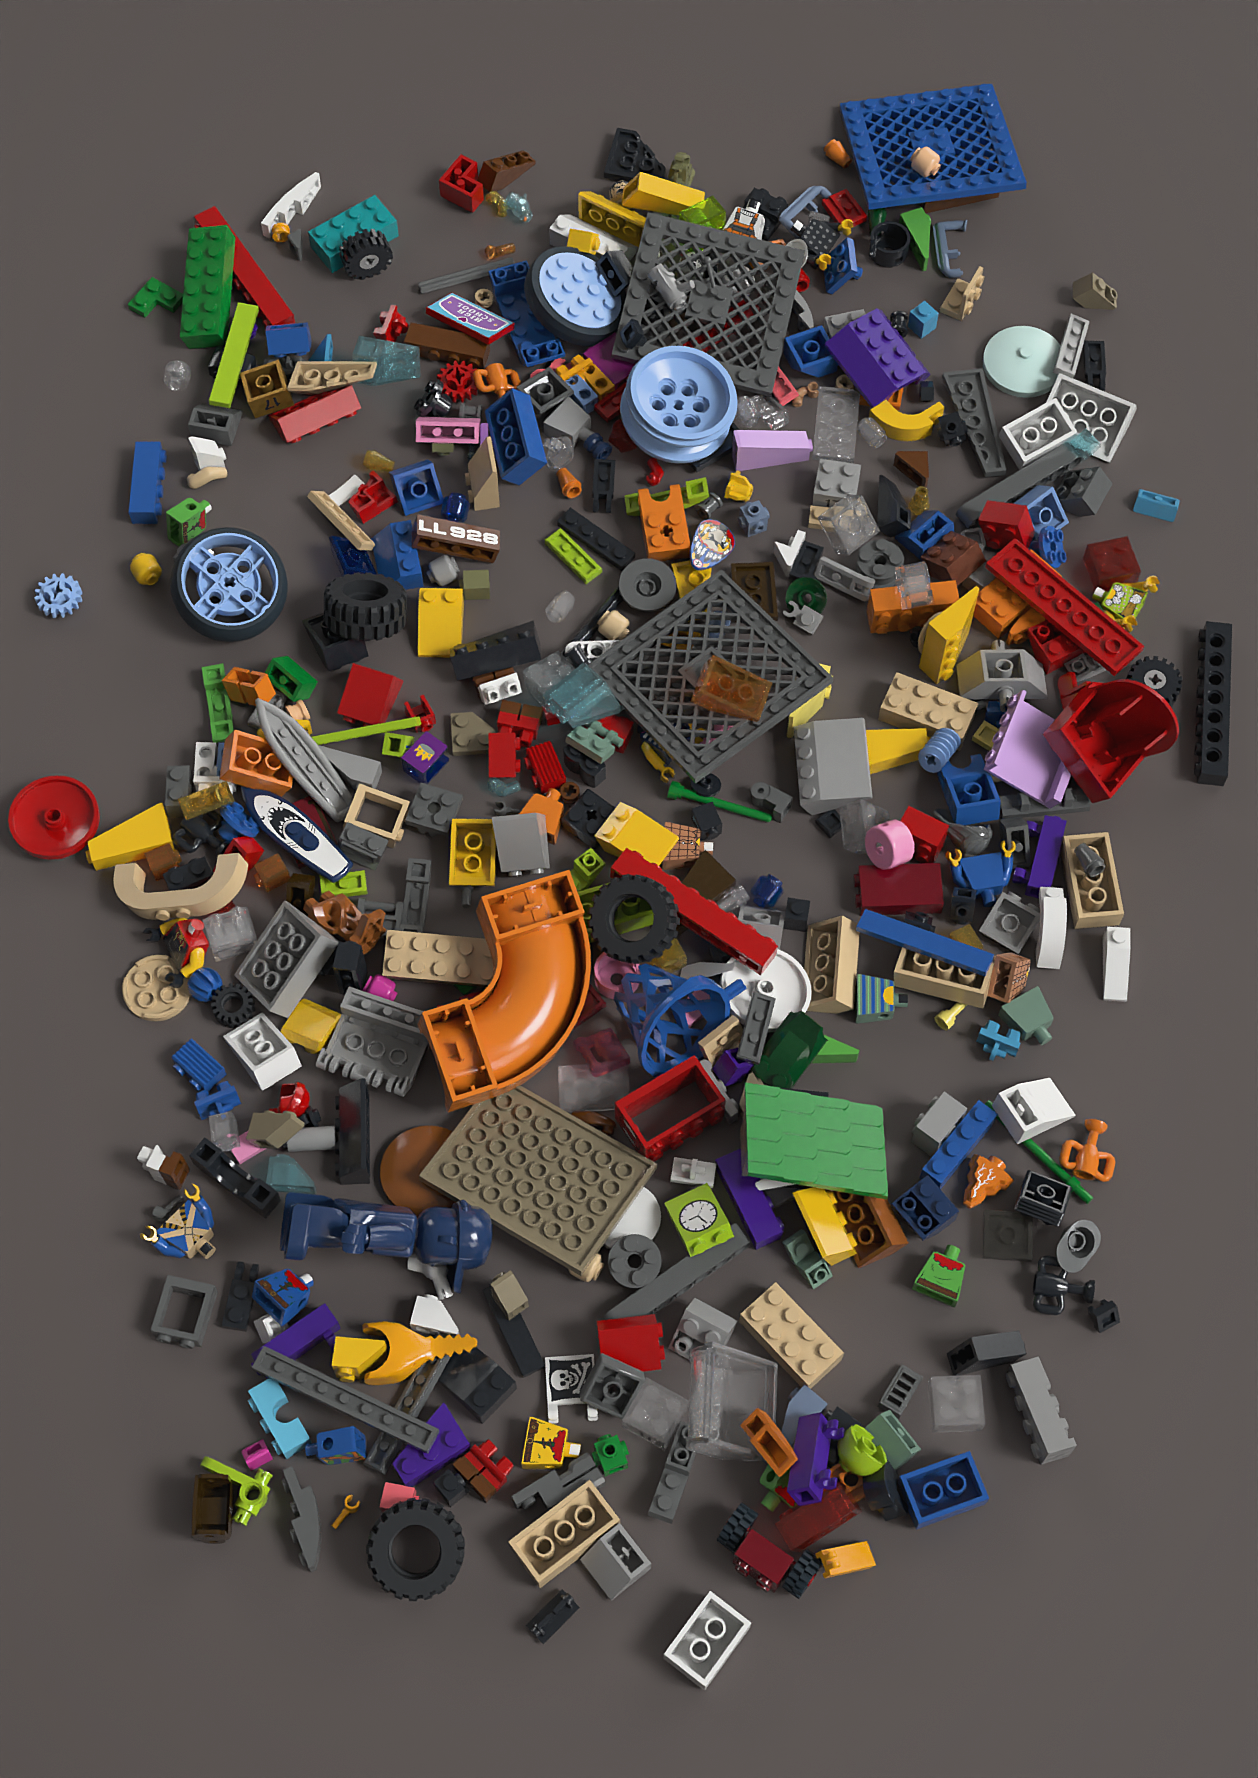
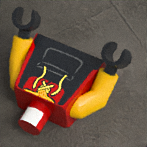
[143,918,209,988]

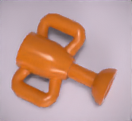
[473,363,521,398]
[1059,1119,1115,1182]

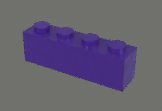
[715,1149,784,1250]

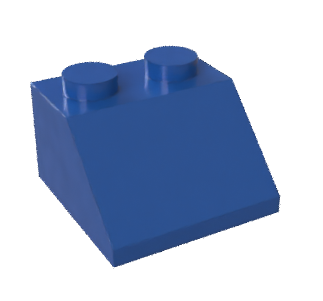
[389,459,445,516]

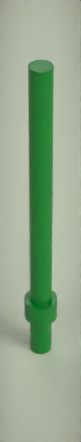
[985,1100,1093,1204]

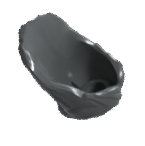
[933,808,992,858]

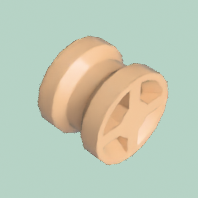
[285,699,310,720]

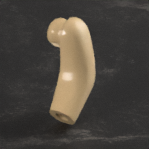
[187,467,227,489]

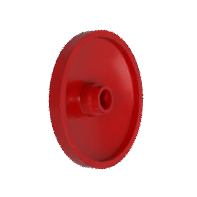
[8,775,100,860]

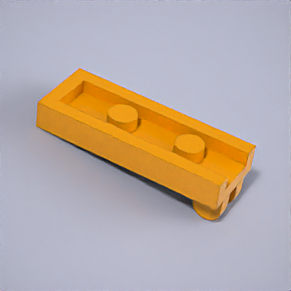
[815,1541,876,1579]

